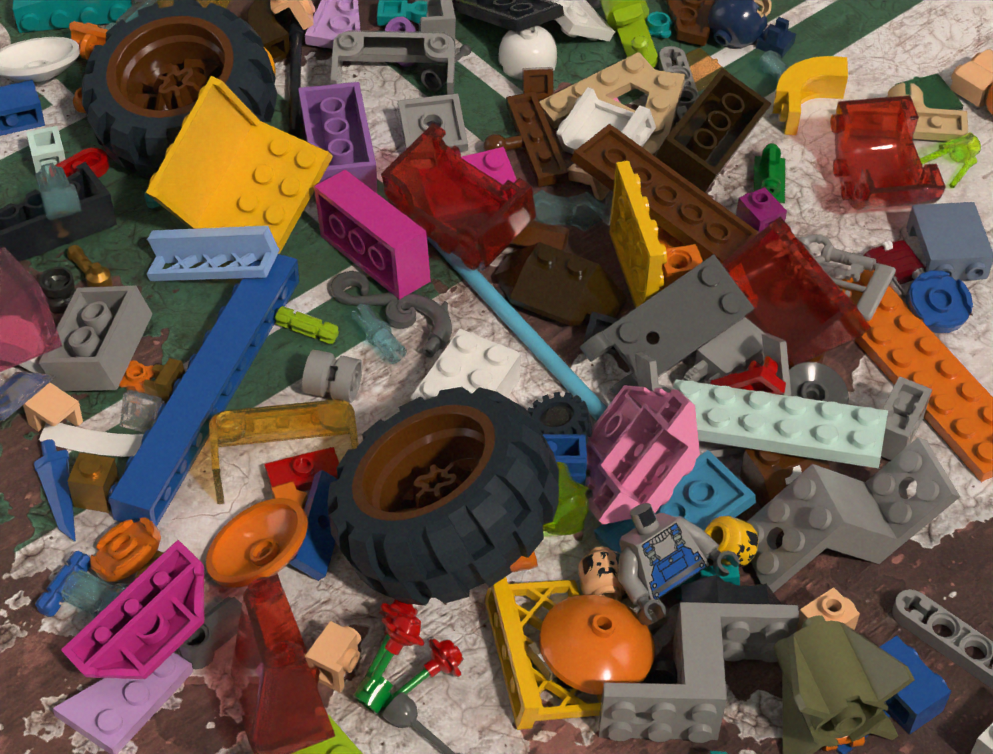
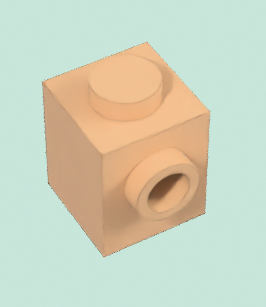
[796,587,860,632]

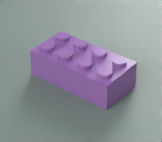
[298,82,377,199]

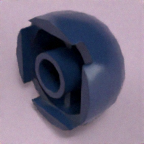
[708,0,768,48]

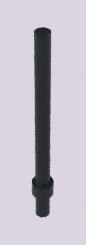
[287,13,305,137]

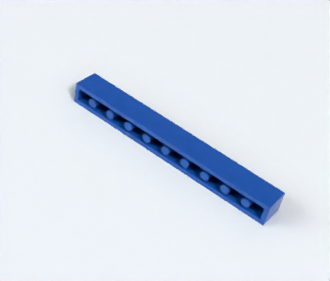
[108,254,299,527]

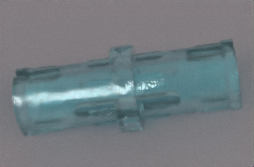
[351,303,407,364]

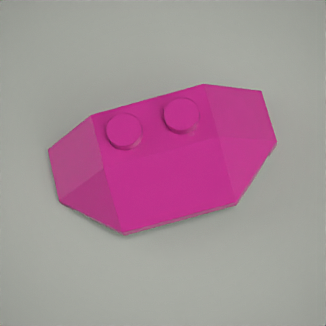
[61,540,204,679]

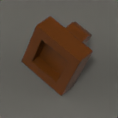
[522,67,554,99]

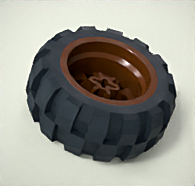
[82,0,278,180]
[327,387,559,606]

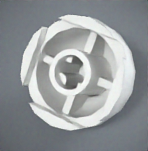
[498,25,557,80]

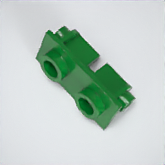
[754,143,785,203]

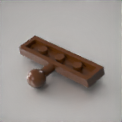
[483,91,568,187]

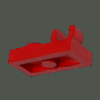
[710,356,786,395]

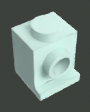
[26,126,66,179]

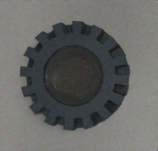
[527,392,592,444]

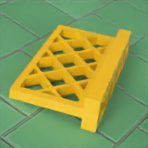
[484,577,602,730]

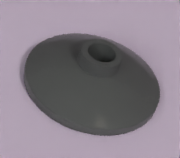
[789,362,849,405]

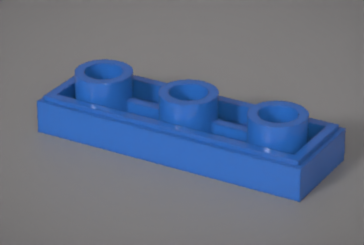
[289,470,338,581]

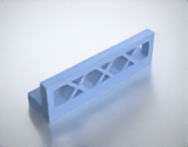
[147,226,280,281]

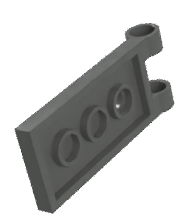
[580,255,755,397]

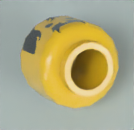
[705,516,759,568]

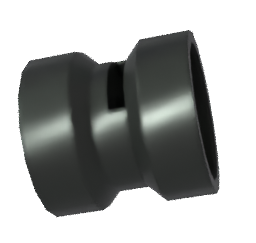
[39,266,76,314]

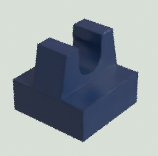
[756,17,796,58]

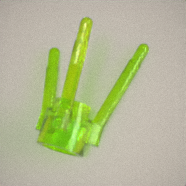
[904,132,981,188]

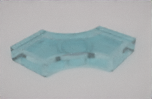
[519,190,609,231]

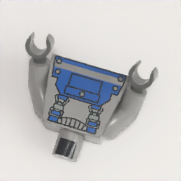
[617,503,740,625]

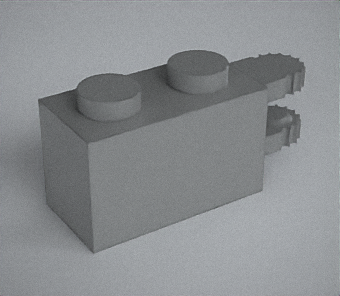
[683,317,766,384]

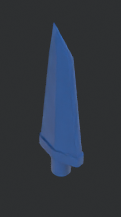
[34,439,76,542]

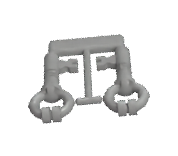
[767,234,896,321]

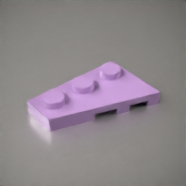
[305,0,360,49]
[52,653,193,754]

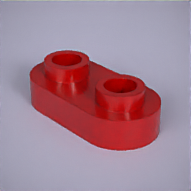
[49,148,109,186]

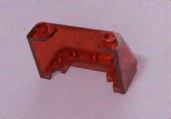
[721,216,872,365]
[231,574,335,754]

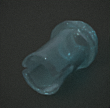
[759,51,789,81]

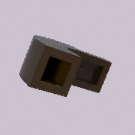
[248,0,312,63]

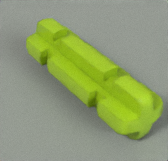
[275,306,339,344]

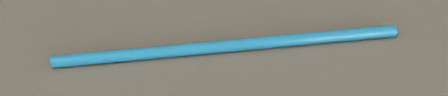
[411,211,607,421]

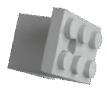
[747,437,960,593]
[599,602,799,743]

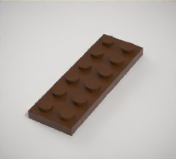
[571,124,761,271]

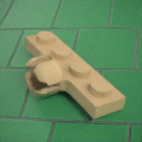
[844,83,968,143]

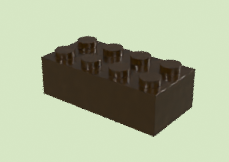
[655,68,772,193]

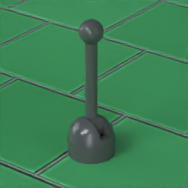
[421,44,471,92]
[383,692,461,754]

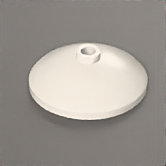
[0,37,80,85]

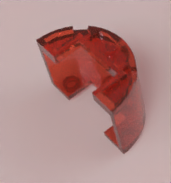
[830,95,946,210]

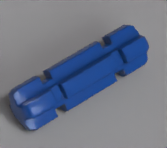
[35,551,91,617]

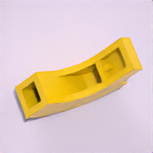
[772,56,848,135]

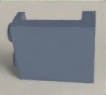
[906,202,993,281]

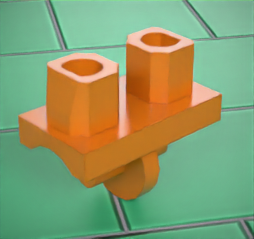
[69,21,108,60]

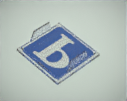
[0,372,56,421]

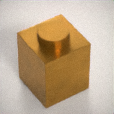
[67,452,119,513]

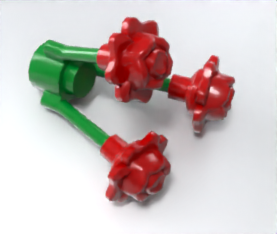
[352,599,464,714]

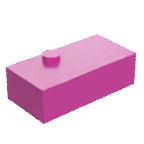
[314,170,431,300]

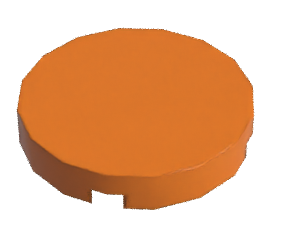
[90,518,161,582]

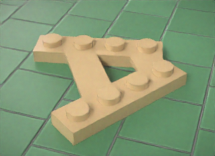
[539,52,685,156]

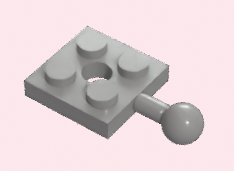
[398,93,468,163]

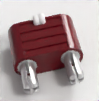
[863,240,926,299]

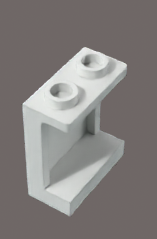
[556,87,656,154]

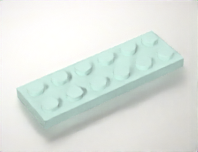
[673,379,888,468]

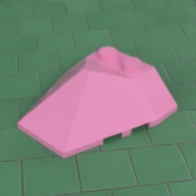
[586,385,700,524]

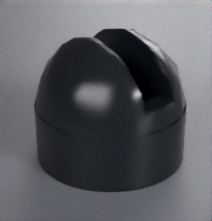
[645,656,677,684]

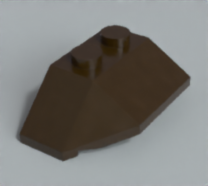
[494,242,627,326]

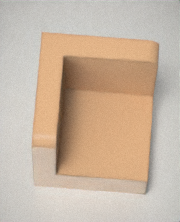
[23,381,83,432]

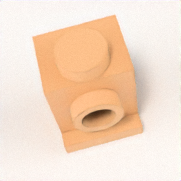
[305,621,361,693]

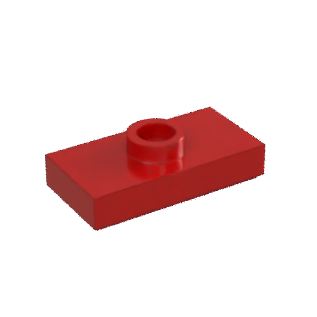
[264,447,339,491]

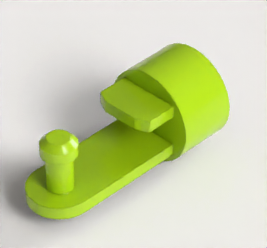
[600,0,658,68]

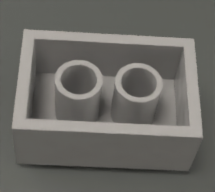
[39,285,152,391]

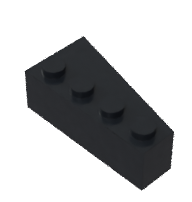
[0,162,117,269]

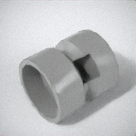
[302,349,363,403]

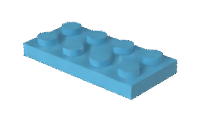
[594,450,756,553]

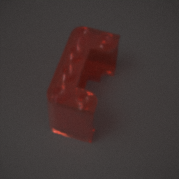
[381,123,536,271]

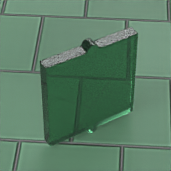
[895,73,964,110]

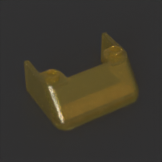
[209,399,359,504]

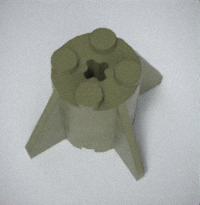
[773,615,915,754]

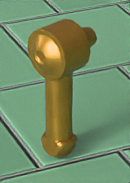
[67,245,113,287]

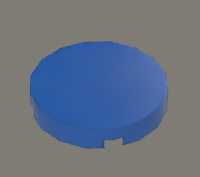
[906,270,973,333]

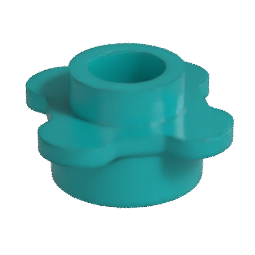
[645,12,673,38]

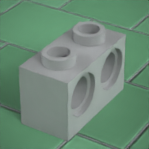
[881,376,933,460]

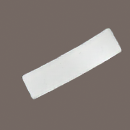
[39,423,144,457]

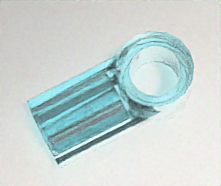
[35,163,82,221]
[61,570,129,618]

